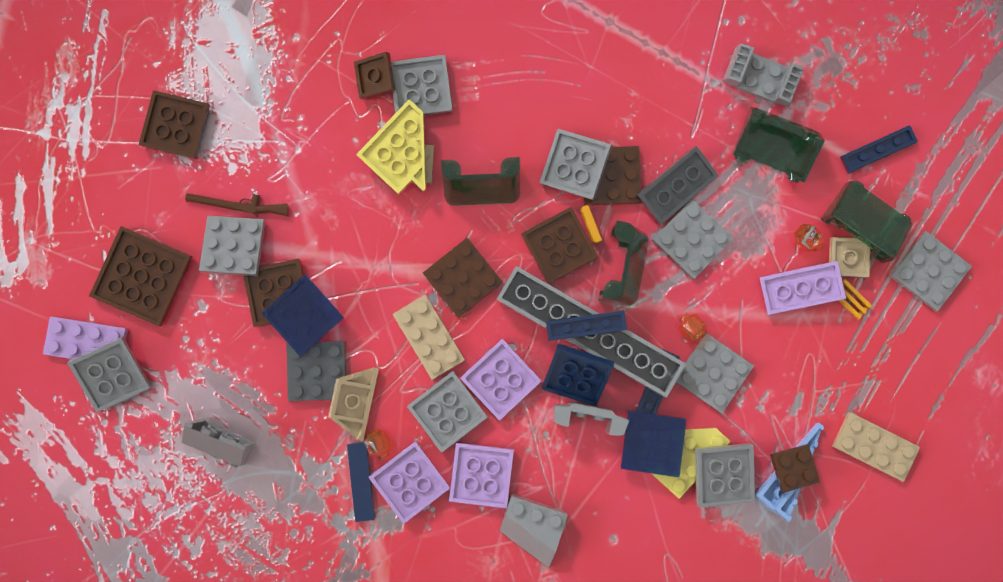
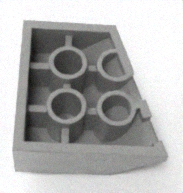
[182,419,255,467]
[499,493,568,568]

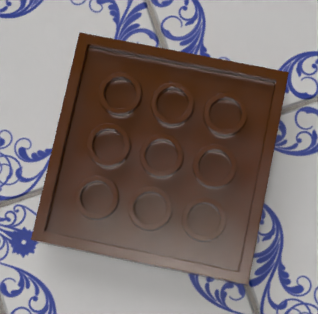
[89,226,193,326]

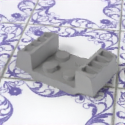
[722,43,804,108]
[553,402,629,436]

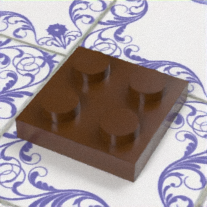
[354,52,396,100]
[770,444,820,493]

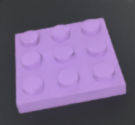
[460,339,541,421]
[369,441,450,524]
[449,442,514,508]

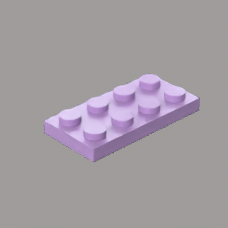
[759,261,846,315]
[43,316,128,359]

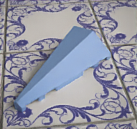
[755,423,824,522]

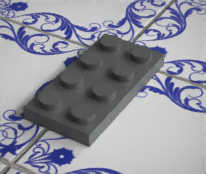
[636,146,719,224]

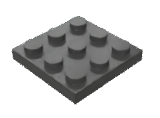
[286,341,346,401]

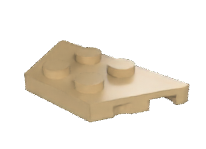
[328,367,379,442]

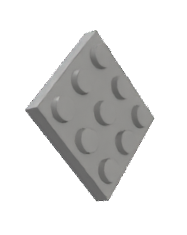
[391,55,453,116]
[539,129,612,200]
[652,199,733,279]
[199,216,265,276]
[890,231,972,311]
[676,333,754,413]
[67,336,151,413]
[407,371,488,453]
[695,443,755,508]

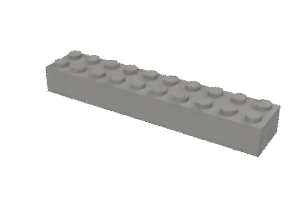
[497,266,686,398]

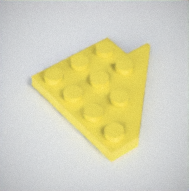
[356,99,426,194]
[635,428,730,499]

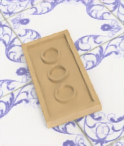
[393,295,465,380]
[832,412,920,482]

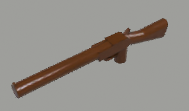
[185,193,289,217]

